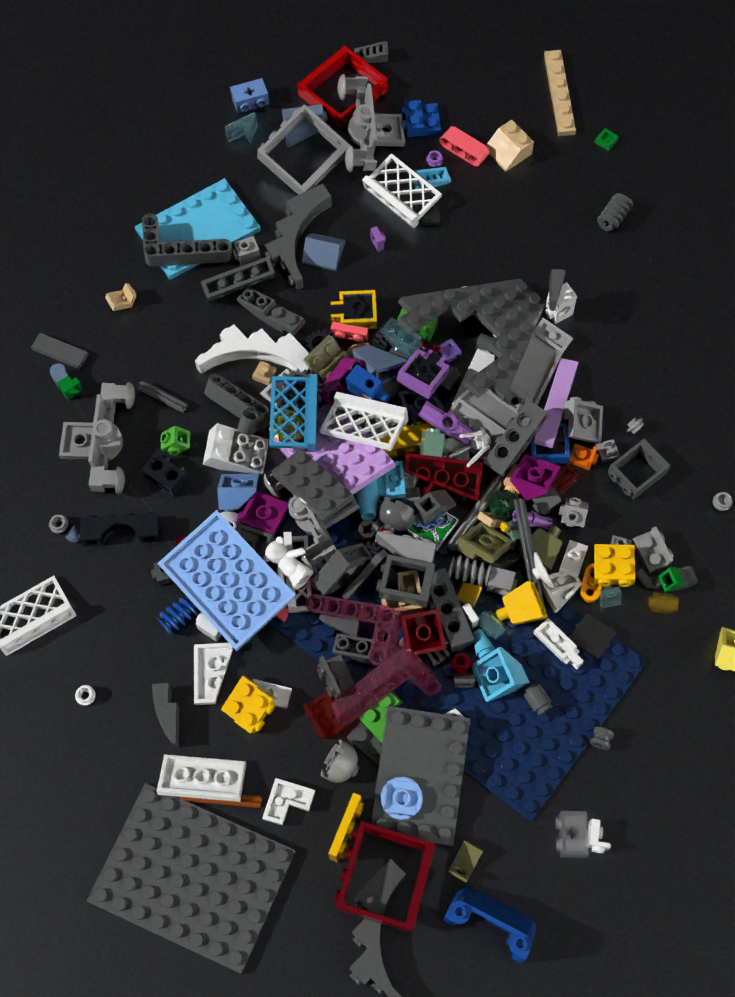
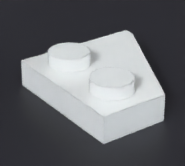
[540,572,582,613]

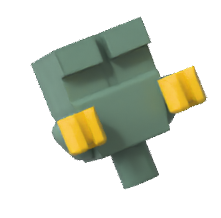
[500,518,522,552]

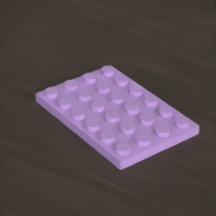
[274,403,396,494]

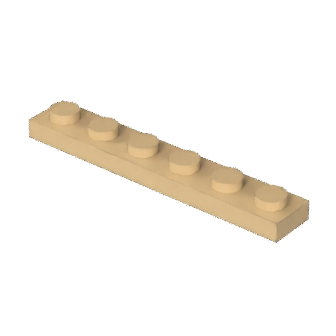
[544,50,576,136]

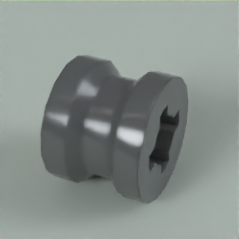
[590,727,614,750]

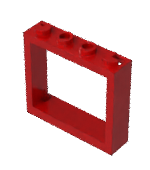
[298,46,388,129]

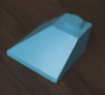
[471,647,529,702]

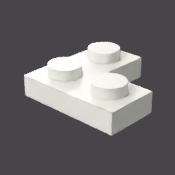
[262,778,316,826]

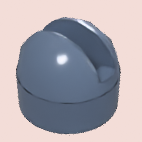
[65,526,80,543]

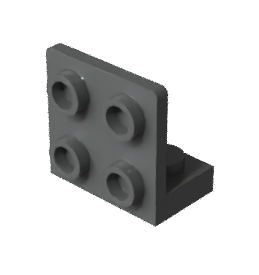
[317,654,358,702]

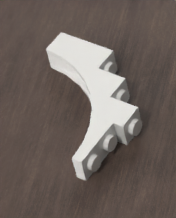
[195,324,311,374]

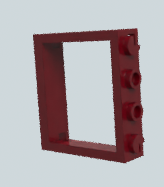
[333,821,436,933]

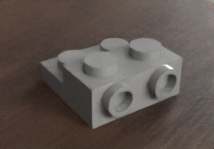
[564,397,603,444]

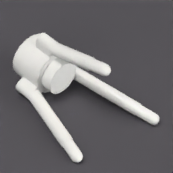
[448,430,491,467]

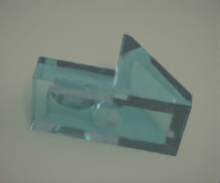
[224,112,257,143]

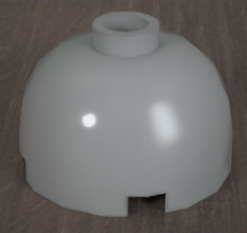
[321,740,359,783]

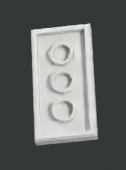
[157,754,246,802]

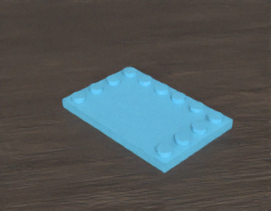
[134,178,261,280]

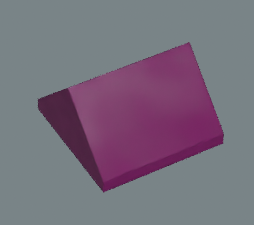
[510,454,561,501]

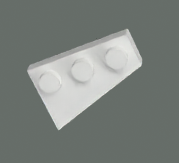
[194,643,234,705]

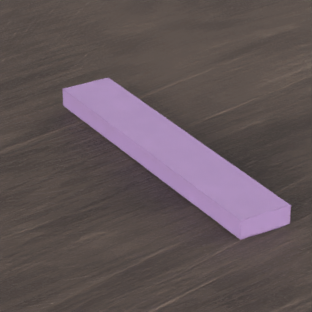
[534,358,579,448]

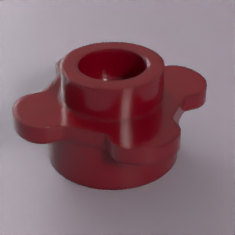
[450,653,474,675]

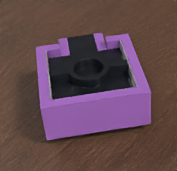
[397,348,450,399]

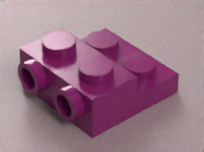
[237,490,289,536]

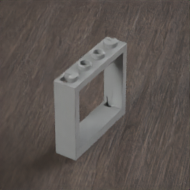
[257,104,350,195]

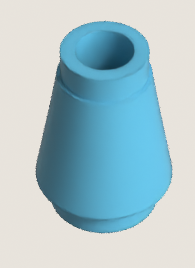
[472,629,495,659]

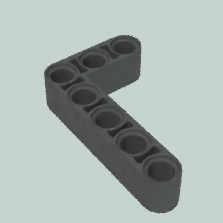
[142,214,232,267]

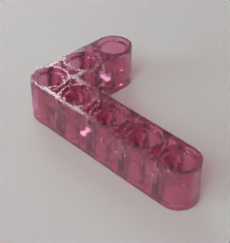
[306,594,402,667]
[331,647,441,726]

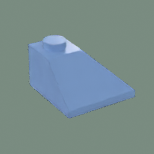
[217,474,259,512]

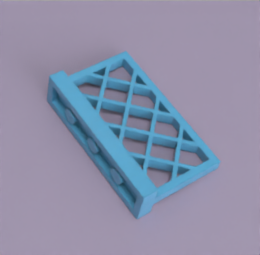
[269,374,317,451]

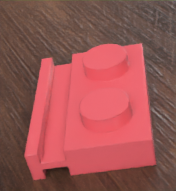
[331,322,370,343]

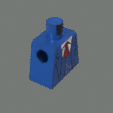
[346,365,390,403]

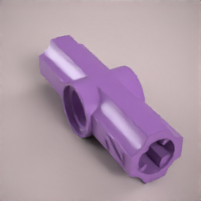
[418,401,475,446]

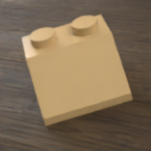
[486,120,534,172]

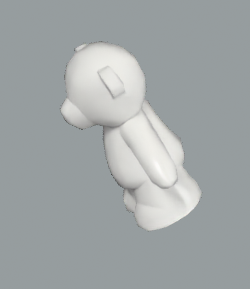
[263,536,313,589]

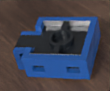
[529,423,570,464]

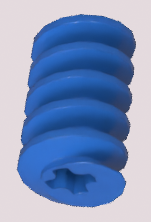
[157,595,198,635]

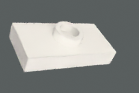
[559,540,588,578]
[253,679,292,709]

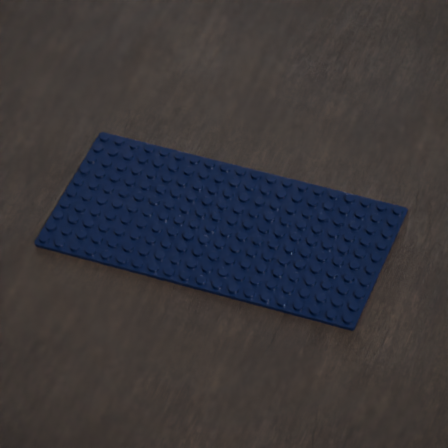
[268,491,646,821]

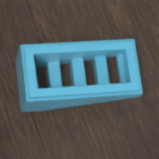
[412,167,451,189]

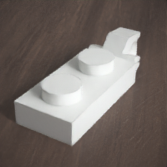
[533,618,584,669]

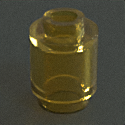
[648,592,679,614]

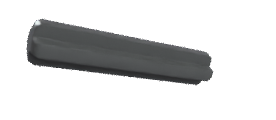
[138,381,188,412]

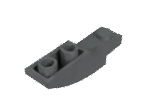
[237,287,306,336]
[332,633,416,671]

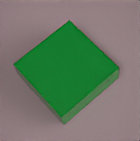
[595,128,619,151]

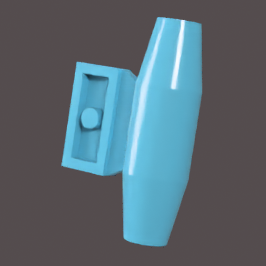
[355,461,406,520]

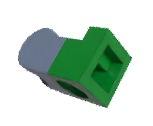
[50,363,83,400]

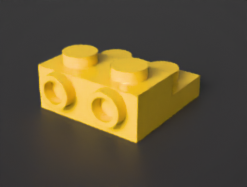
[594,544,635,587]
[221,675,277,733]

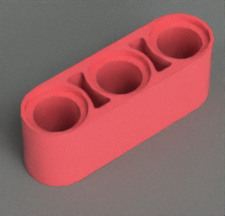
[440,126,490,167]

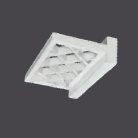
[362,154,442,228]
[320,392,409,451]
[0,576,77,656]

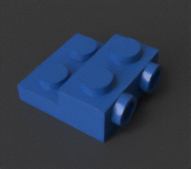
[401,100,441,137]

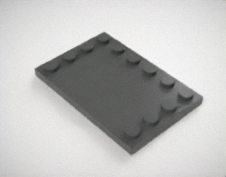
[370,706,470,846]

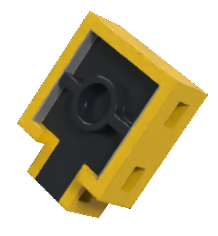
[331,290,377,329]

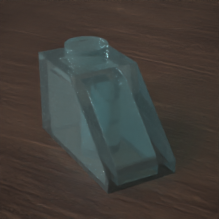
[380,317,422,359]

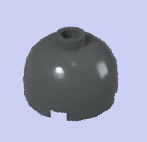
[378,497,418,533]

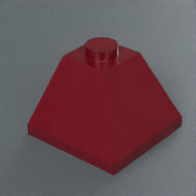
[400,609,446,656]

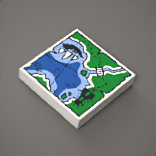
[405,512,459,552]

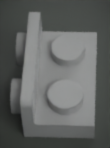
[632,527,674,575]

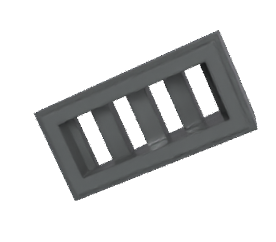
[354,41,388,63]
[549,269,566,311]
[319,614,361,637]

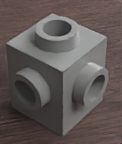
[558,497,589,527]

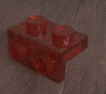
[303,691,350,740]

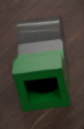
[658,566,698,592]

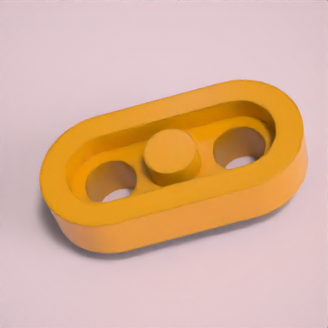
[580,564,602,603]

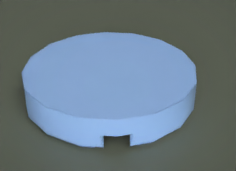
[380,776,423,820]

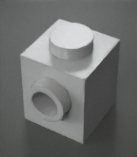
[232,236,261,266]

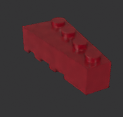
[404,453,484,501]

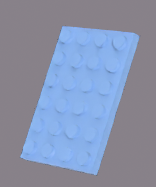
[157,510,296,651]

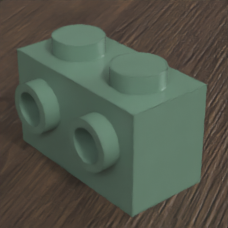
[418,428,447,457]

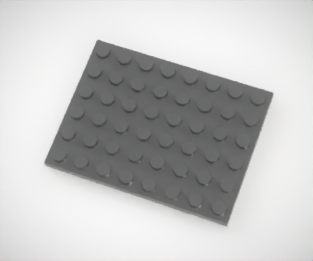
[87,783,296,974]

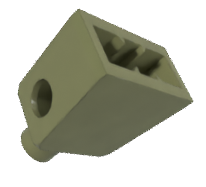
[517,525,563,575]

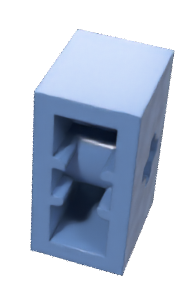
[230,78,269,113]

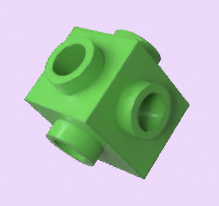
[160,426,190,455]

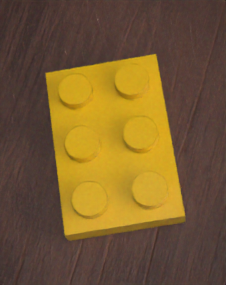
[328,793,364,863]

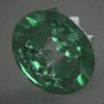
[489,489,518,519]

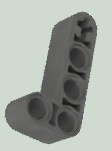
[204,374,269,435]

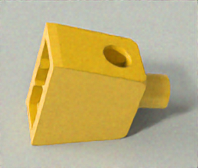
[496,581,548,625]

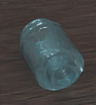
[477,610,507,640]

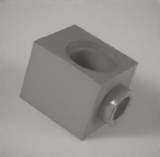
[486,566,518,596]

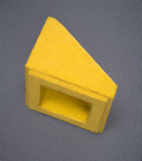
[457,583,482,608]

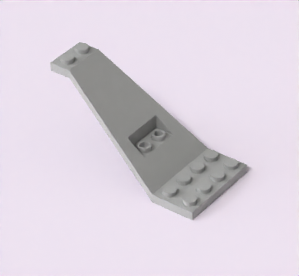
[443,318,573,461]

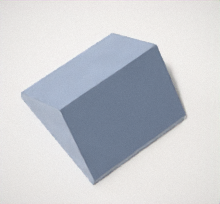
[302,233,345,271]

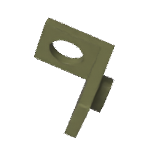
[448,840,483,883]

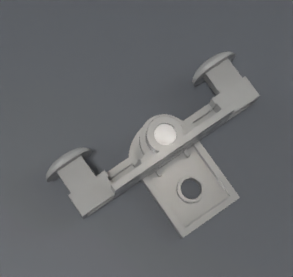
[59,381,135,495]

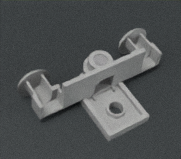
[338,74,405,172]
[264,473,360,572]

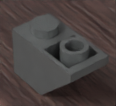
[414,489,456,526]

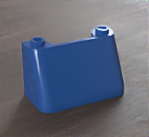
[443,886,536,964]

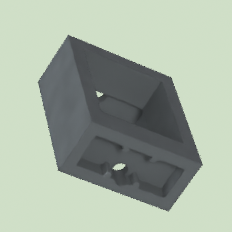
[608,439,671,500]
[312,543,373,595]
[376,554,435,608]

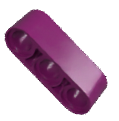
[319,356,365,405]

